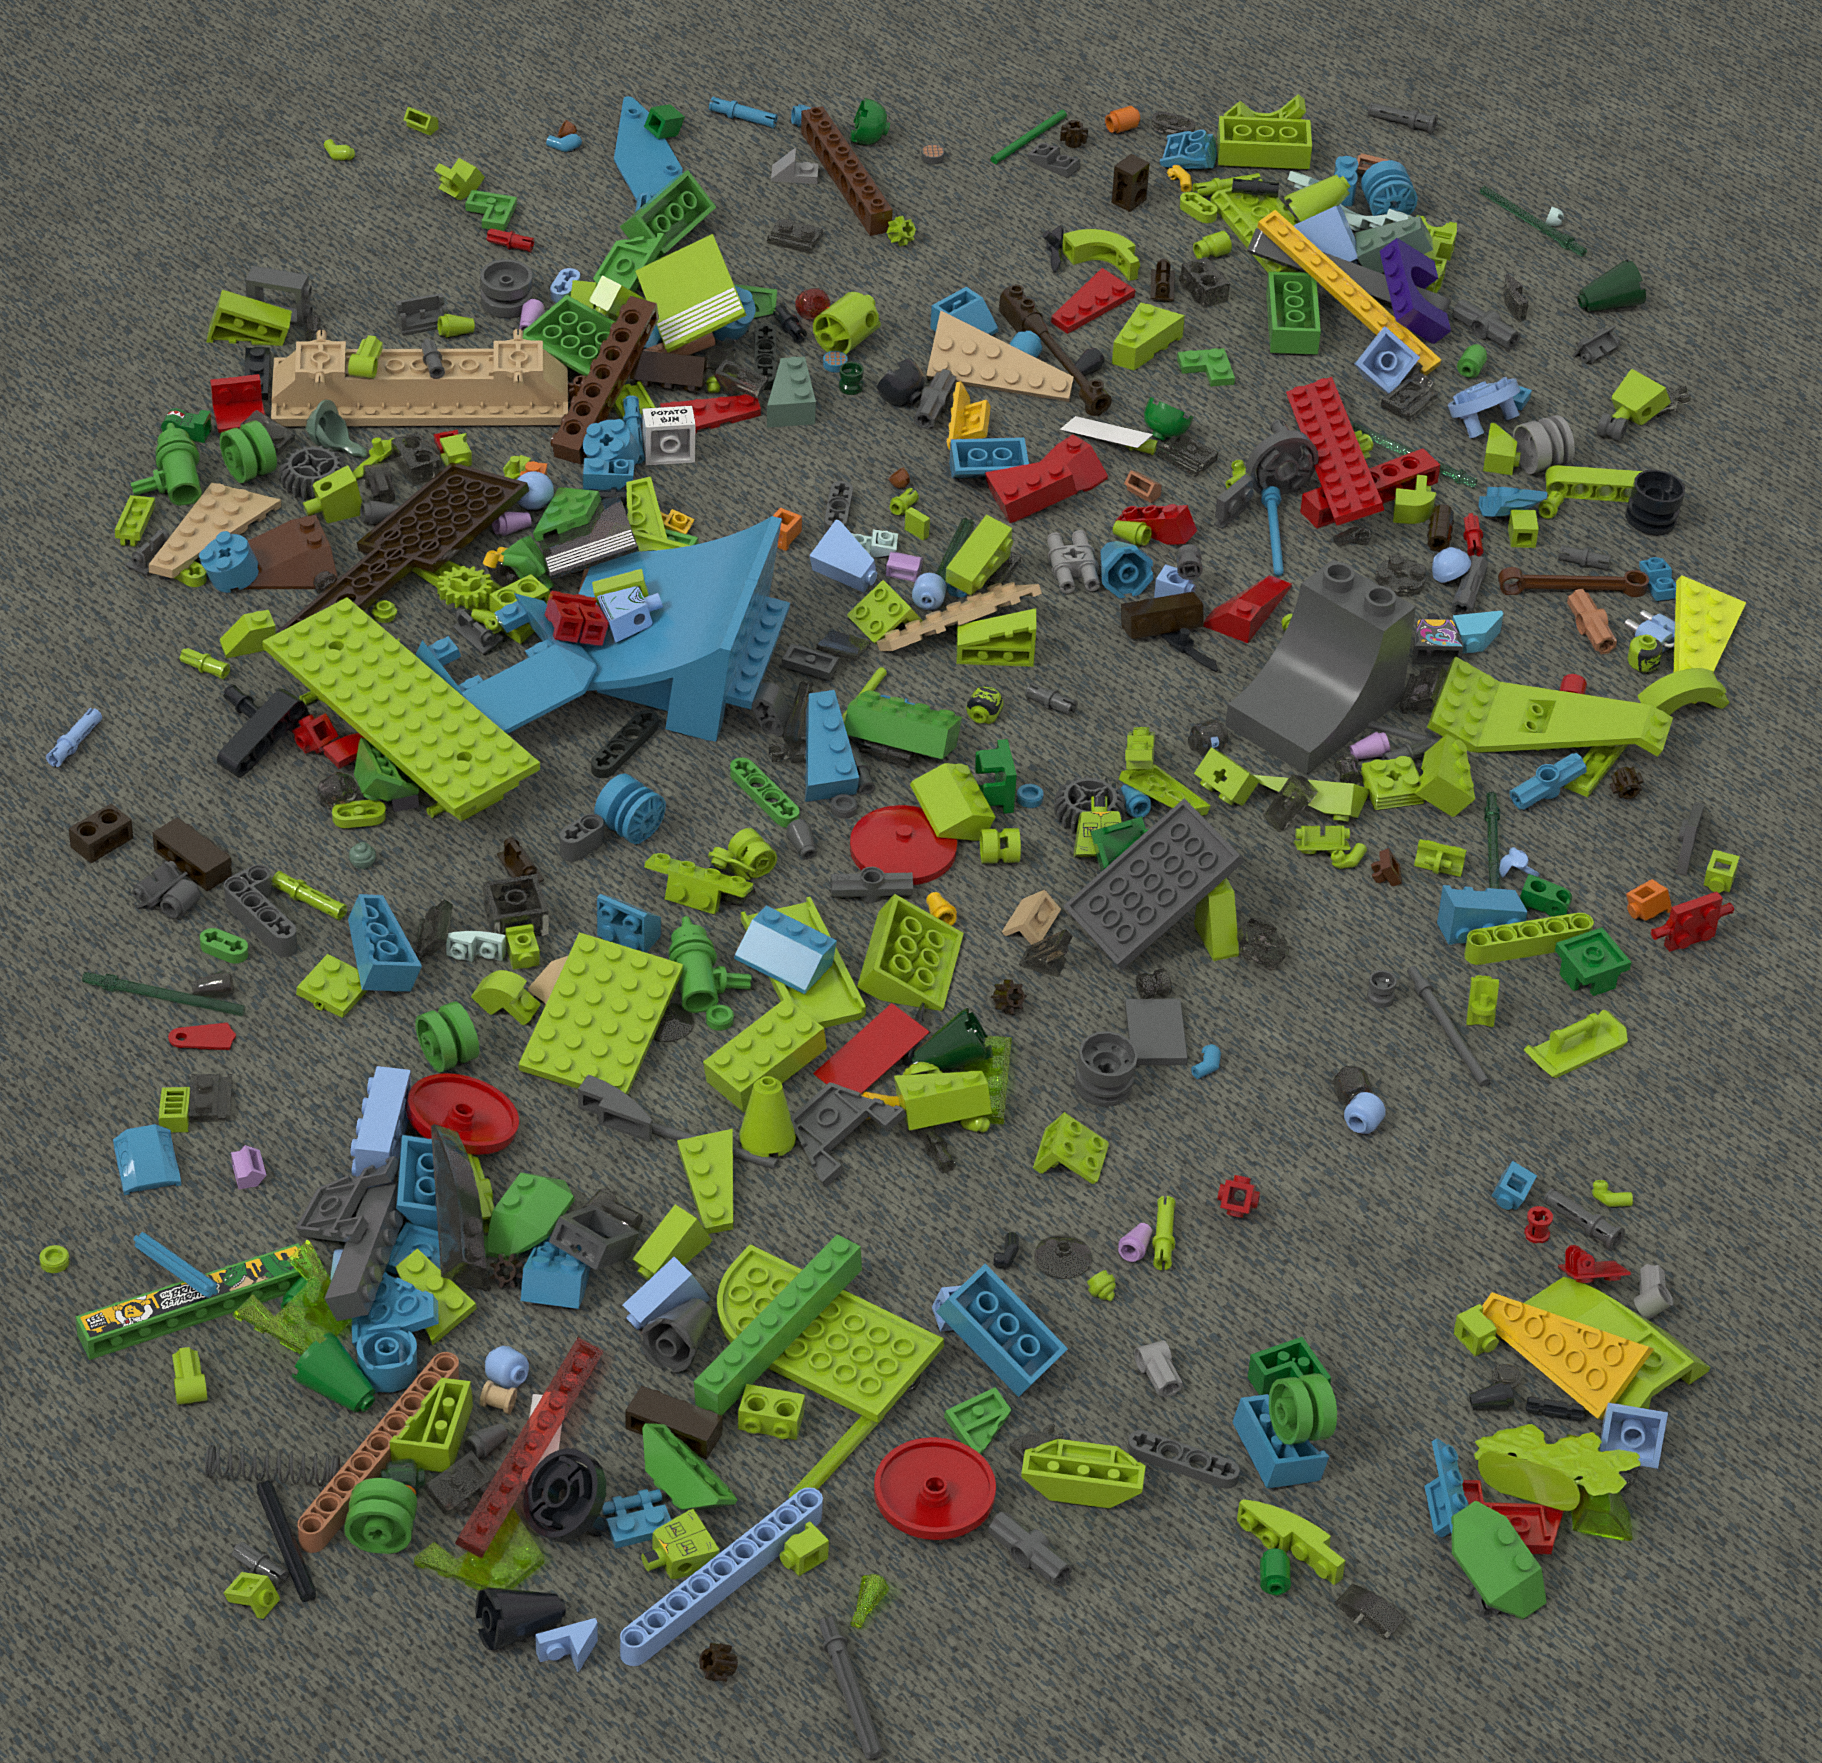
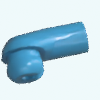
[546,134,582,152]
[1191,1044,1221,1079]

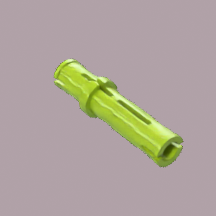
[1192,173,1262,197]
[271,871,347,921]
[1152,1196,1176,1270]

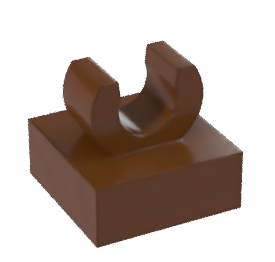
[1371,848,1402,886]

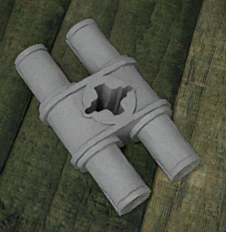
[1047,530,1100,594]

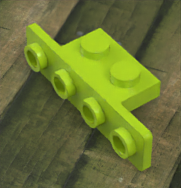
[644,853,753,915]

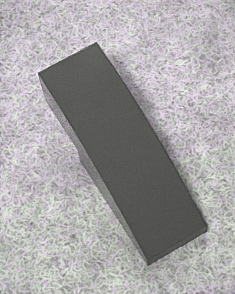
[578,1074,652,1142]

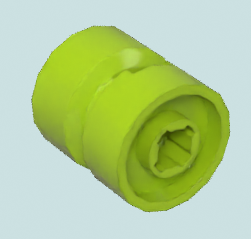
[728,828,777,878]
[980,828,1021,864]

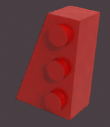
[985,458,1077,523]

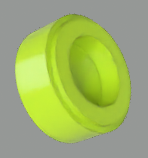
[39,1245,70,1273]

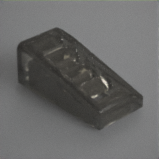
[1263,774,1318,832]

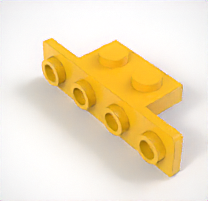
[947,381,991,450]

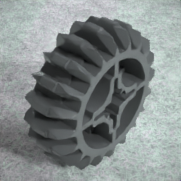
[279,445,346,500]
[1054,775,1126,833]

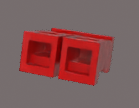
[545,591,609,646]

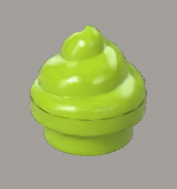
[1087,1270,1116,1301]

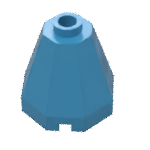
[1100,541,1153,598]

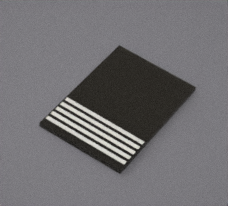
[534,495,639,580]

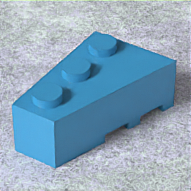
[1437,885,1527,945]
[1232,1394,1330,1488]

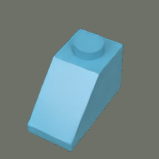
[1452,611,1503,653]

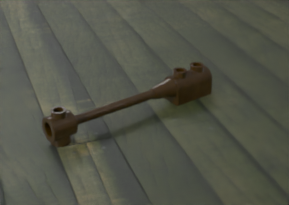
[999,284,1112,416]

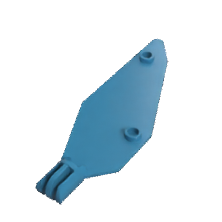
[614,96,683,212]

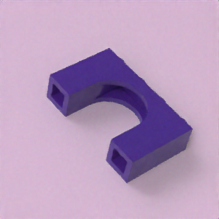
[1380,238,1451,344]

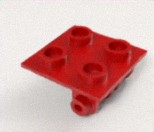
[1558,1245,1631,1283]

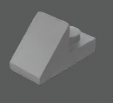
[771,148,819,184]

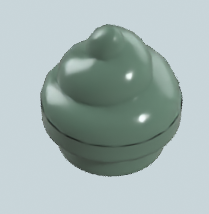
[349,842,376,869]

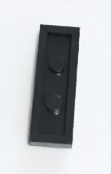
[244,347,270,400]

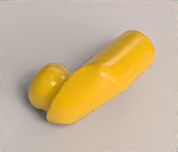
[1167,165,1192,192]

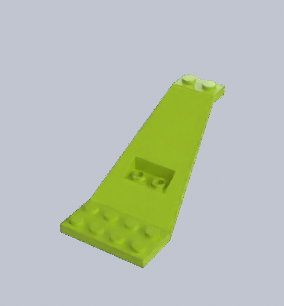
[1427,656,1673,757]

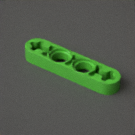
[730,758,799,828]

